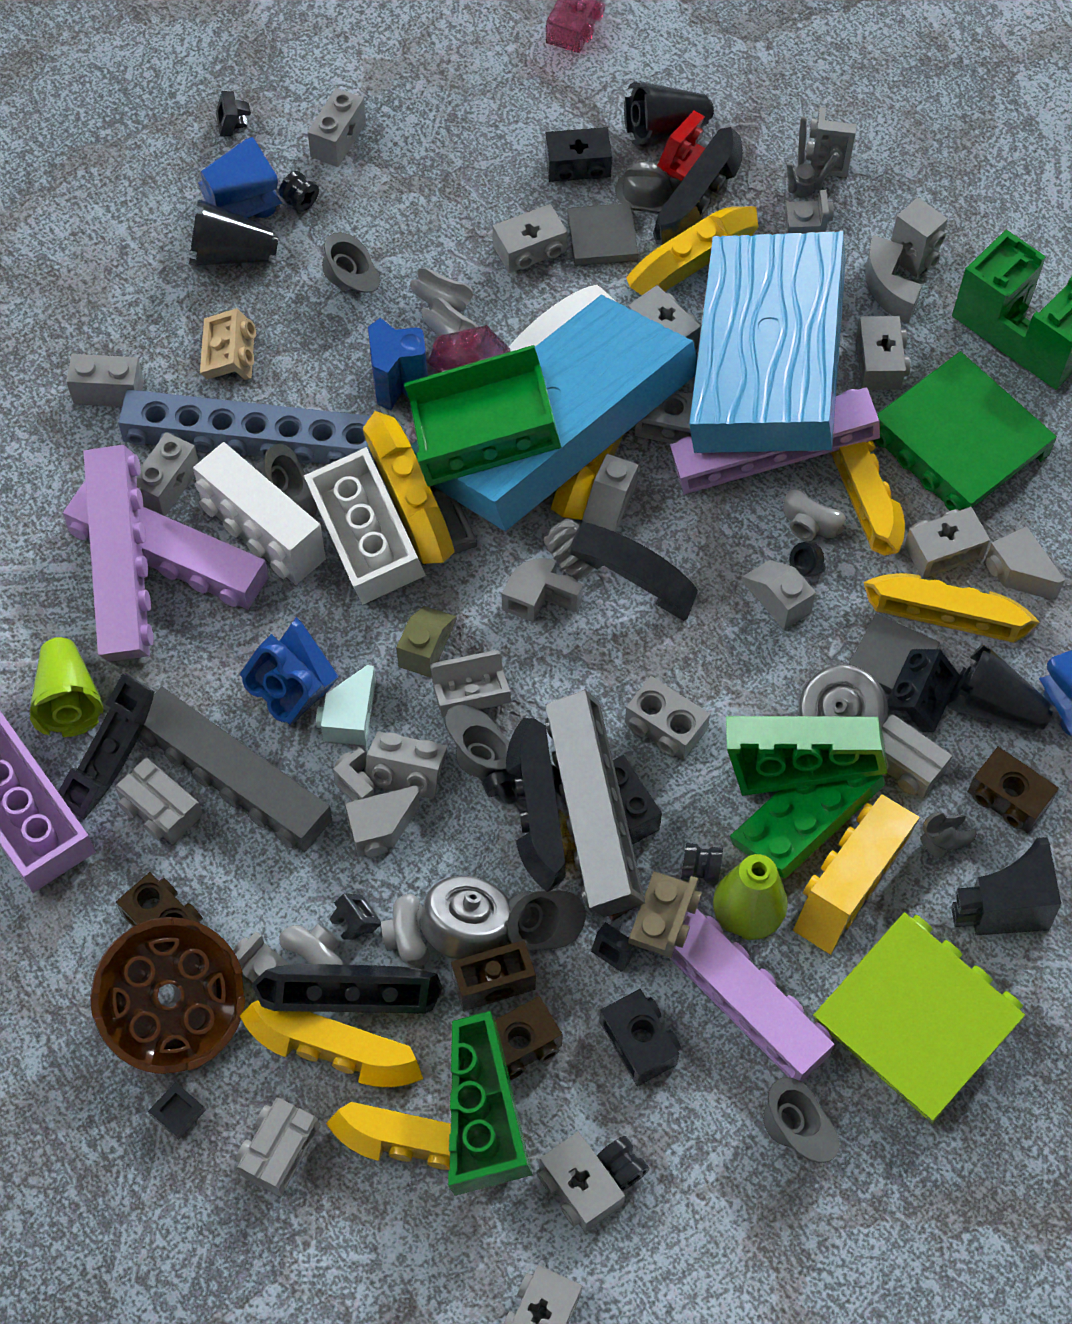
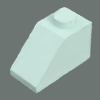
[316,665,376,746]

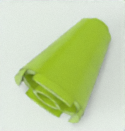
[29,637,104,737]
[713,854,788,940]

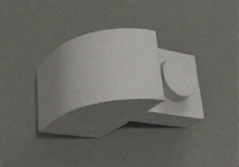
[502,558,583,622]

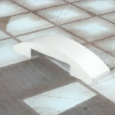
[503,285,615,354]

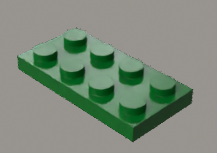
[730,775,885,879]

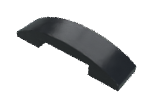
[568,522,698,621]
[58,673,155,818]

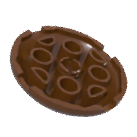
[90,917,245,1074]

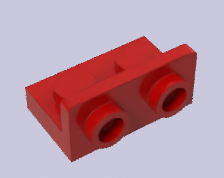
[657,110,705,181]

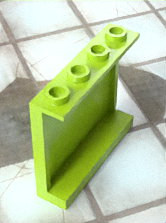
[813,912,1025,1124]

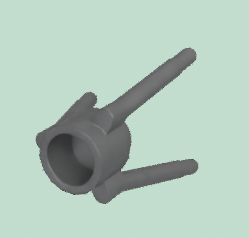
[786,116,839,197]

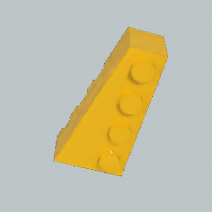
[793,794,920,955]

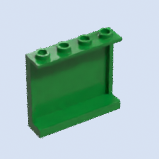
[404,345,562,487]
[874,351,1057,511]

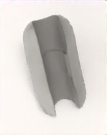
[410,267,473,312]
[422,297,481,349]
[783,489,846,541]
[381,894,430,967]
[279,923,343,965]

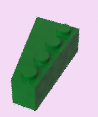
[726,716,888,796]
[448,1011,533,1196]

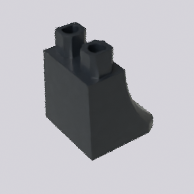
[951,837,1061,935]

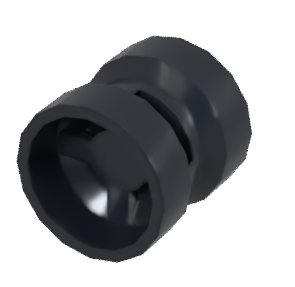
[681,843,723,884]
[597,1136,650,1191]

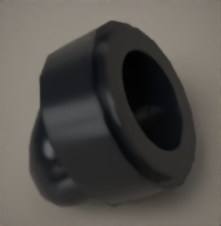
[789,542,826,577]
[482,769,517,804]

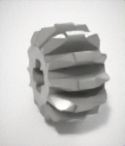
[544,518,594,579]

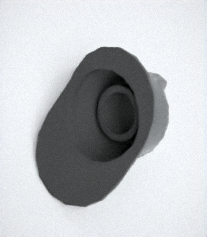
[615,160,682,213]
[322,232,380,293]
[255,444,318,517]
[445,704,509,782]
[506,890,586,951]
[763,1077,840,1163]

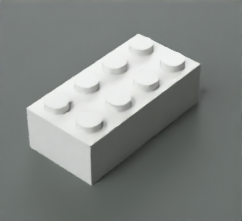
[193,442,326,585]
[304,447,426,605]

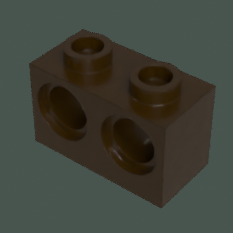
[116,872,203,927]

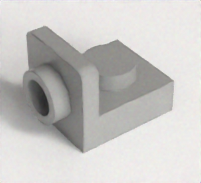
[785,190,834,234]
[333,747,375,801]
[233,932,291,984]

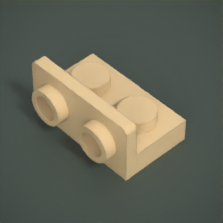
[200,308,256,380]

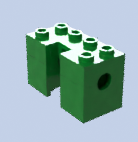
[952,229,1072,390]

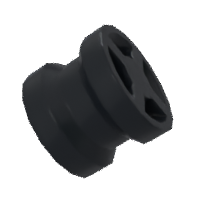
[279,171,319,212]

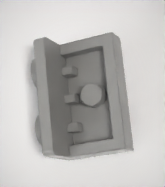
[430,650,512,717]
[365,731,447,799]

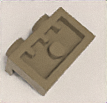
[628,871,702,958]

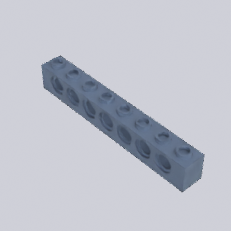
[118,389,378,470]

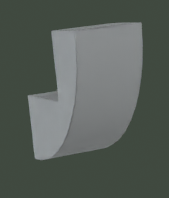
[865,235,922,324]

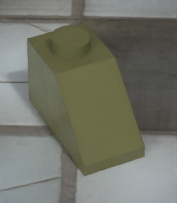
[396,606,457,678]

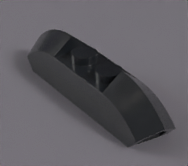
[653,127,743,245]
[506,718,566,892]
[251,964,443,1014]

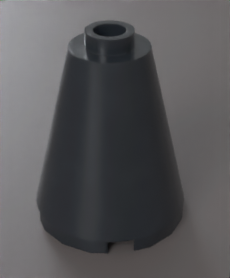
[624,81,714,146]
[189,200,278,266]
[947,645,1053,733]

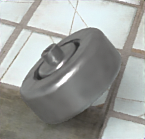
[798,665,888,729]
[420,876,510,960]

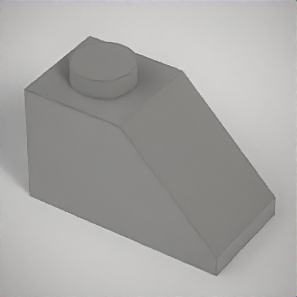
[581,454,639,532]
[985,526,1065,600]
[742,560,816,630]
[345,785,420,857]

